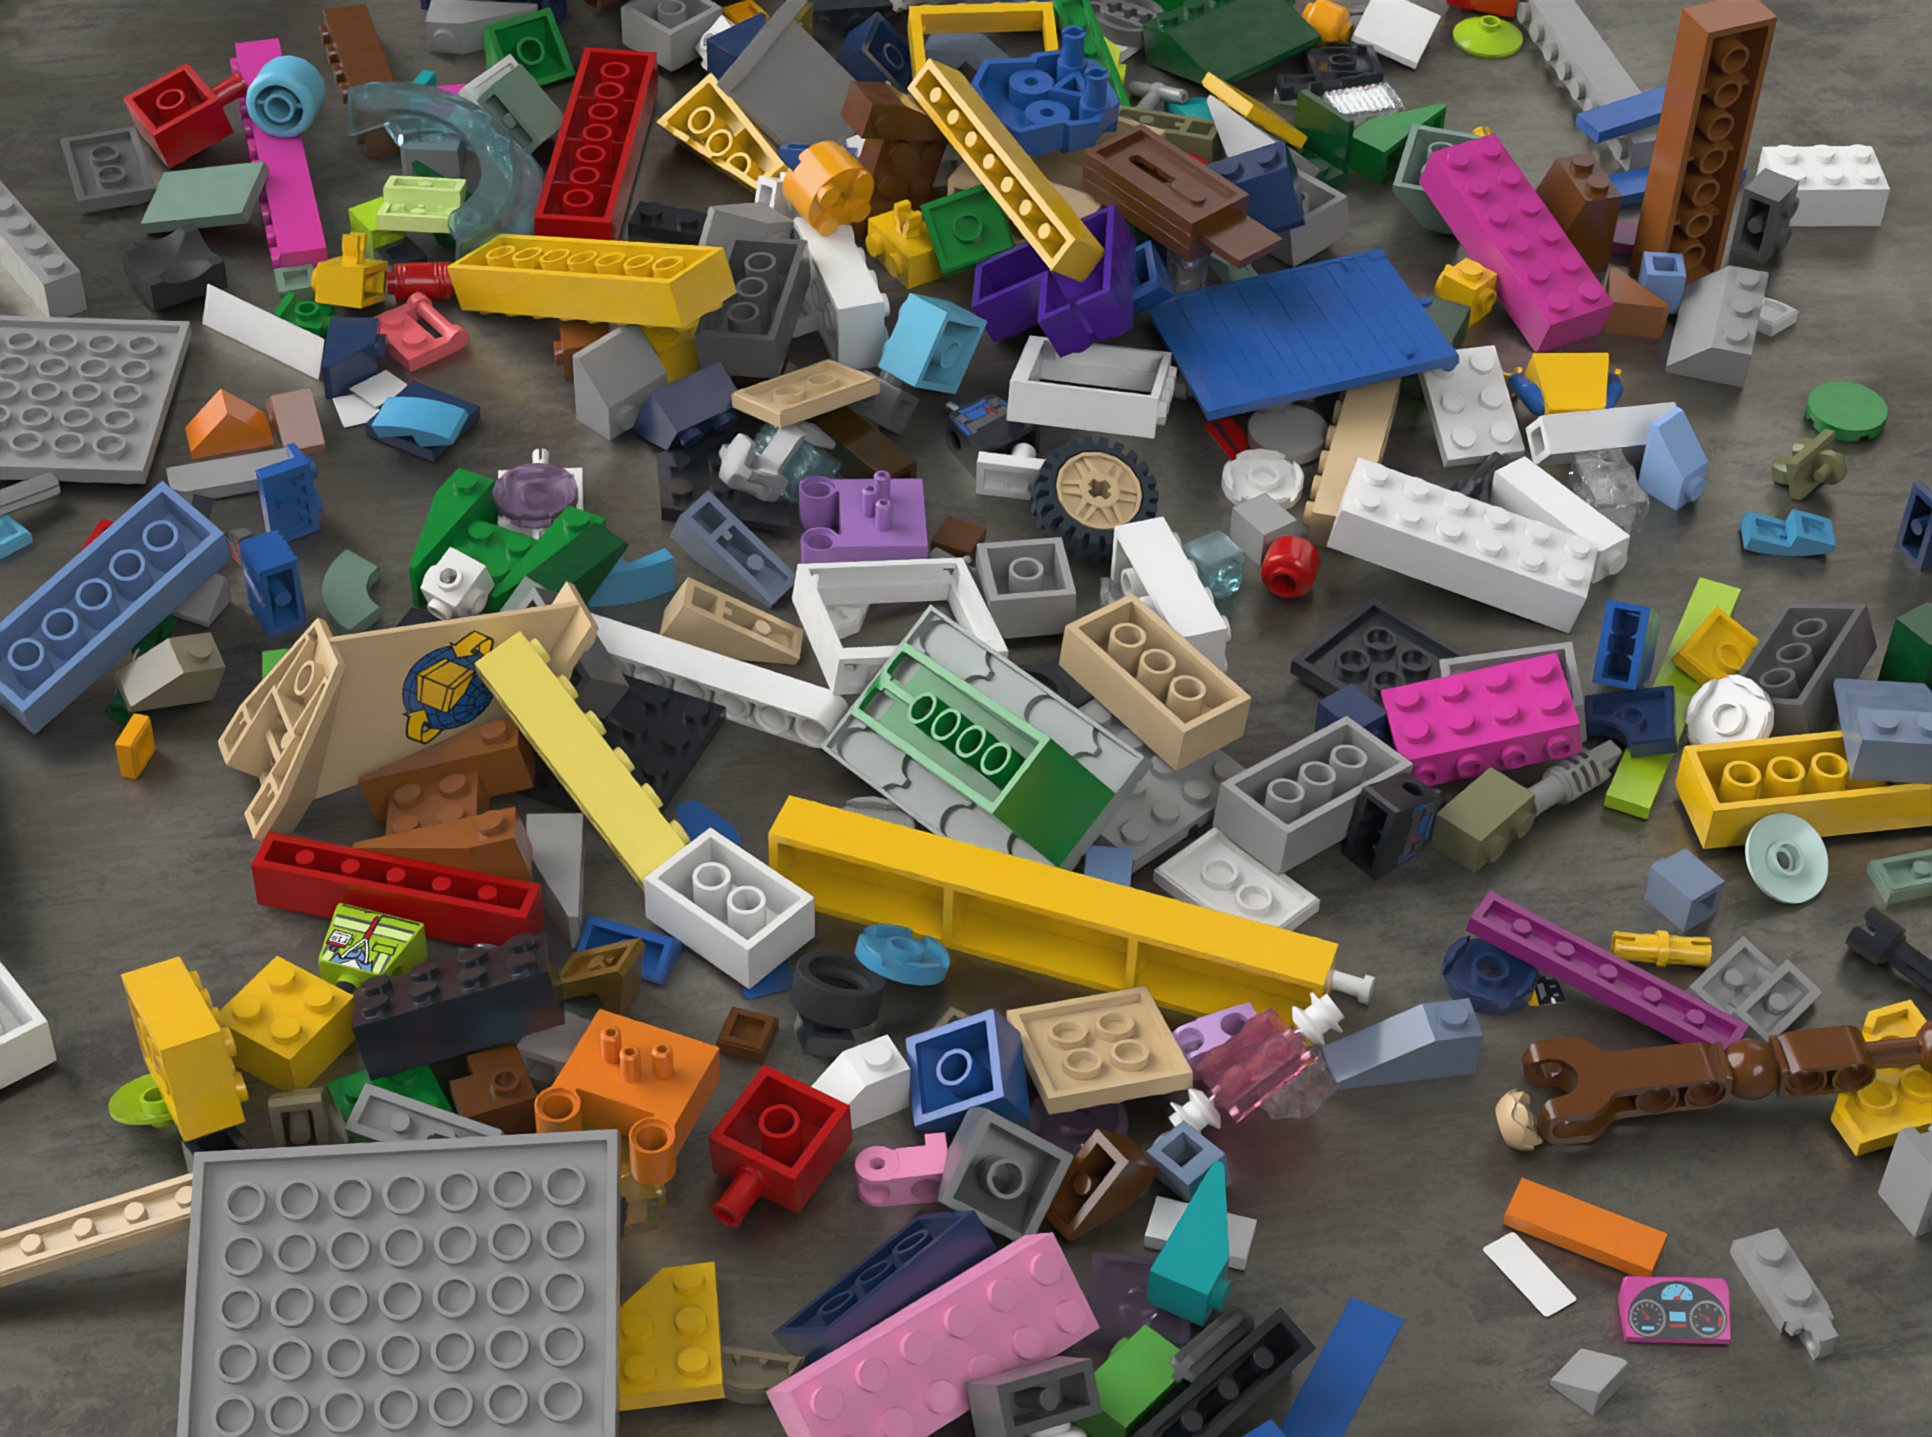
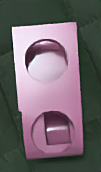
[855,1132,948,1207]

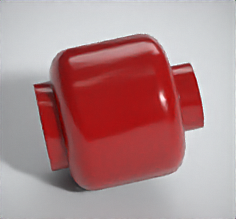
[1260,536,1321,599]

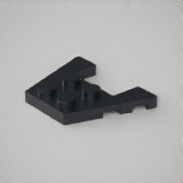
[1276,41,1384,101]
[656,423,790,539]

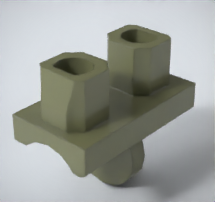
[1771,429,1847,500]

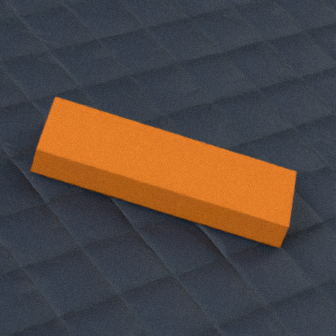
[1503,1178,1668,1277]

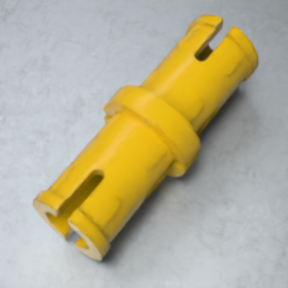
[1611,930,1712,968]

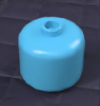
[246,55,327,138]

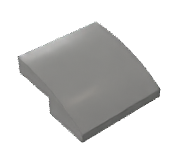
[1685,935,1823,1045]

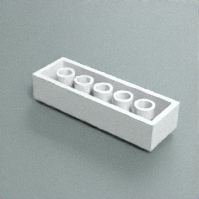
[1327,457,1599,634]

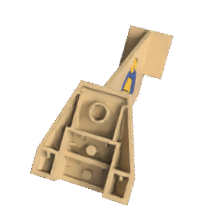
[218,581,599,842]

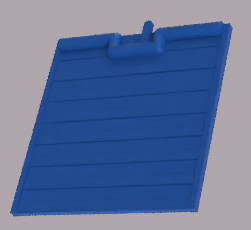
[1145,248,1459,421]

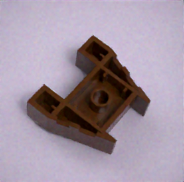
[841,81,949,239]

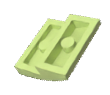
[376,175,467,234]

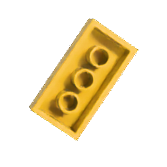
[121,956,249,1142]

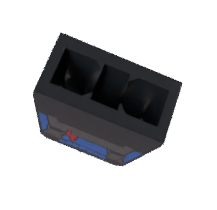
[943,394,1041,479]
[1342,773,1447,881]

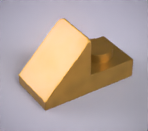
[559,938,646,1015]

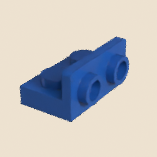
[255,443,323,541]

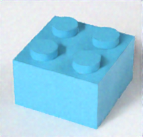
[878,293,988,394]

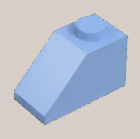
[1637,406,1708,511]

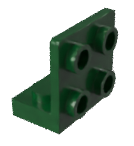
[1286,89,1355,189]

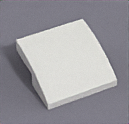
[1351,0,1441,69]

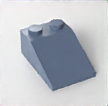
[1833,678,1932,784]

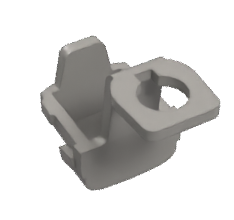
[719,421,836,502]

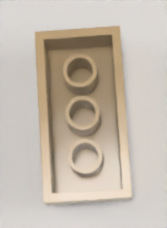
[1059,593,1252,771]

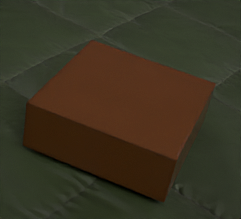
[931,516,986,561]
[716,1006,779,1064]

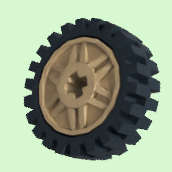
[1030,436,1159,563]

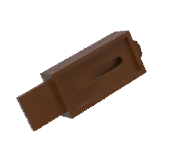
[1082,123,1283,269]

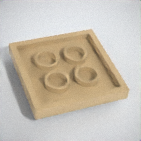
[1007,986,1193,1114]

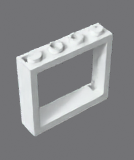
[1006,336,1177,439]
[792,558,1009,695]

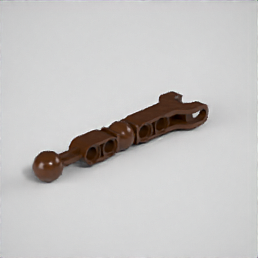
[1521,1019,1932,1145]

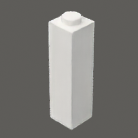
[1526,402,1676,466]
[1489,456,1630,584]

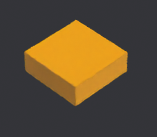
[722,0,769,24]
[115,713,156,779]

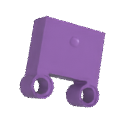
[799,471,928,576]

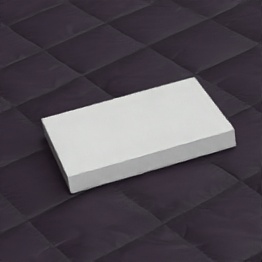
[1153,827,1320,931]

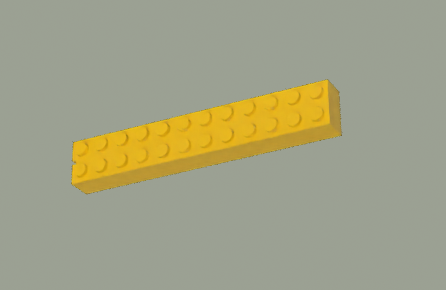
[768,795,1339,1050]

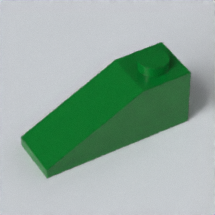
[1349,103,1447,183]

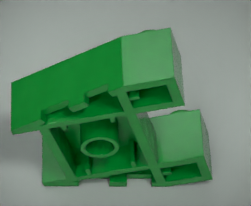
[409,468,606,614]

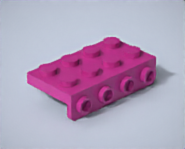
[1381,653,1582,787]

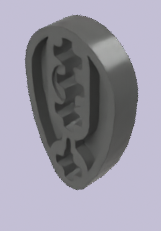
[1089,0,1163,47]

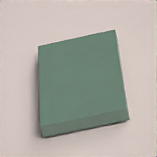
[140,161,270,234]

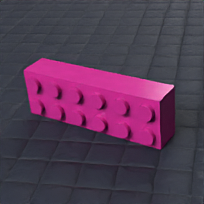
[1419,134,1614,353]

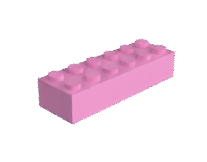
[766,1232,1100,1437]

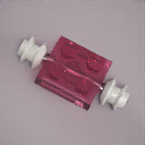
[1168,992,1345,1134]

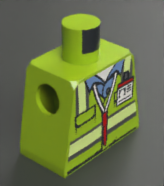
[318,903,428,996]

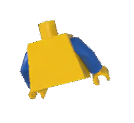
[1502,353,1624,418]

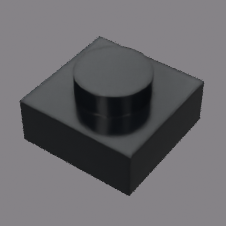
[374,237,427,271]
[794,1012,855,1059]

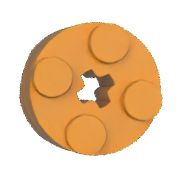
[782,140,874,237]

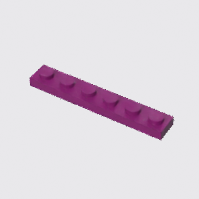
[1466,891,1749,1050]

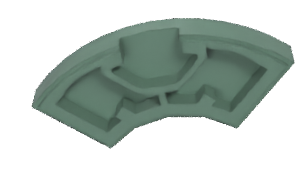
[322,549,381,635]

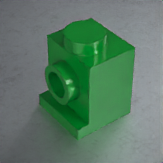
[273,292,335,353]

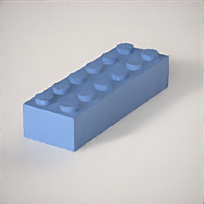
[0,481,232,735]

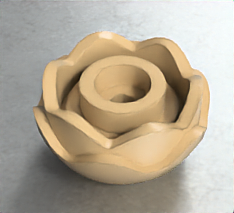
[1495,1089,1543,1151]

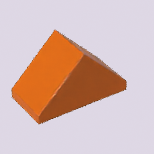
[185,389,274,459]

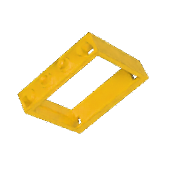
[908,1,1059,80]

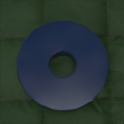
[1441,935,1539,1015]

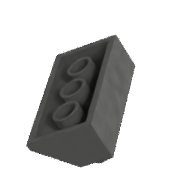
[1737,603,1877,738]

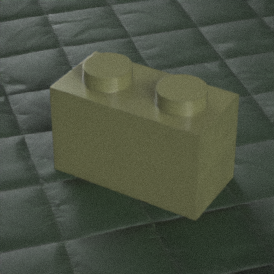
[1430,767,1535,874]

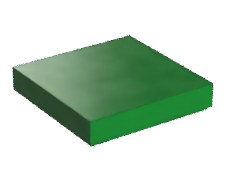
[920,184,1015,279]

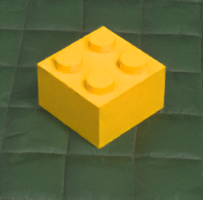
[219,956,356,1092]

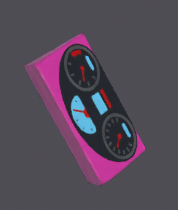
[1618,1276,1731,1344]

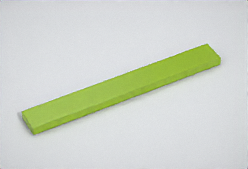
[1604,577,1741,820]

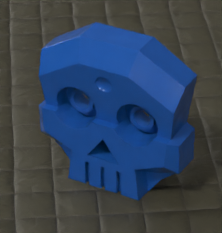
[971,25,1120,157]

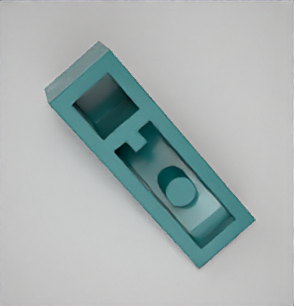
[1146,1160,1233,1327]

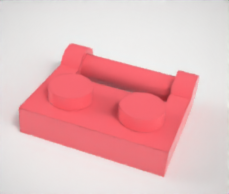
[374,292,469,372]

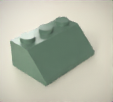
[1392,124,1485,235]

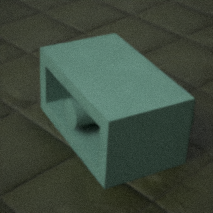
[476,64,564,158]

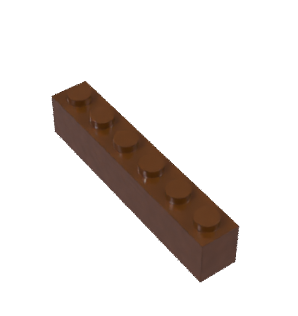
[319,4,411,159]

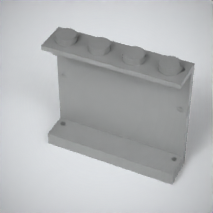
[716,0,891,147]

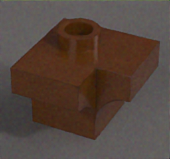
[449,1042,537,1135]

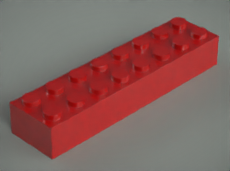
[533,47,658,241]

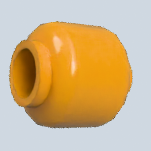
[1302,0,1354,46]

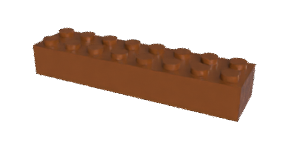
[1629,0,1778,288]

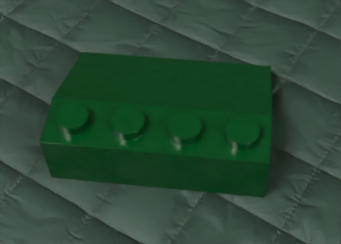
[1143,0,1322,85]

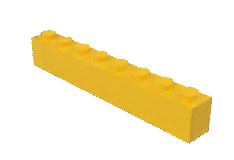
[907,58,1105,283]

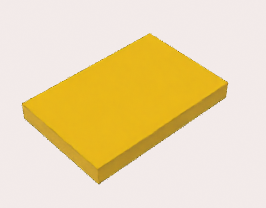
[1202,72,1308,148]

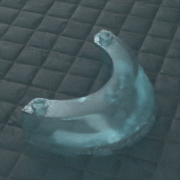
[346,81,545,262]

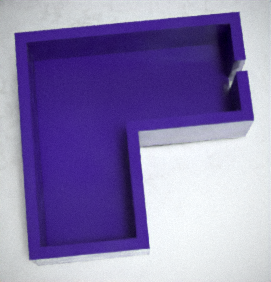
[971,204,1136,358]

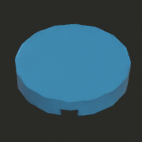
[854,924,951,986]

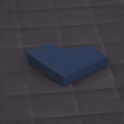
[1584,685,1677,758]

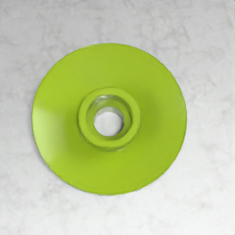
[1453,15,1523,58]
[108,1073,175,1128]

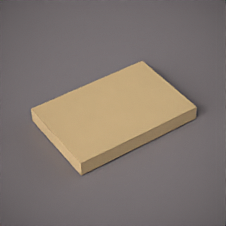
[731,359,880,428]

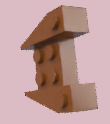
[352,718,535,881]

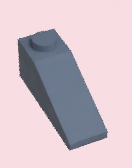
[670,490,796,608]
[1321,998,1483,1091]

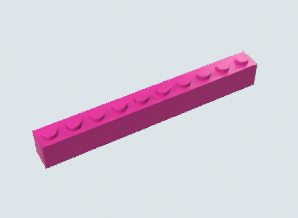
[230,38,328,271]

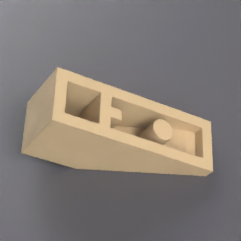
[660,577,804,665]

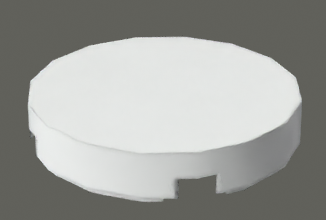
[1221,449,1304,510]
[1685,675,1774,745]

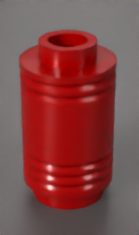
[386,261,457,302]

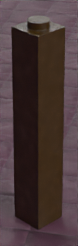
[732,358,917,479]

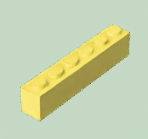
[475,631,691,892]

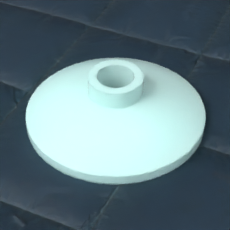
[1745,813,1828,904]

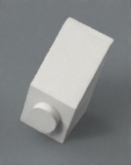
[811,1034,910,1129]

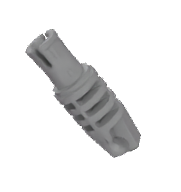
[1528,740,1622,818]

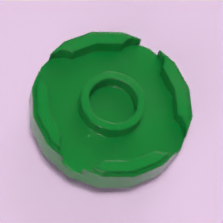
[1805,381,1888,442]

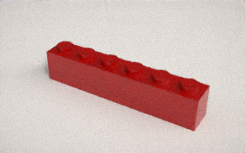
[251,832,545,949]

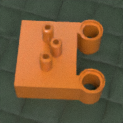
[534,1009,720,1186]

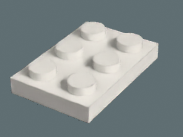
[1418,345,1525,468]

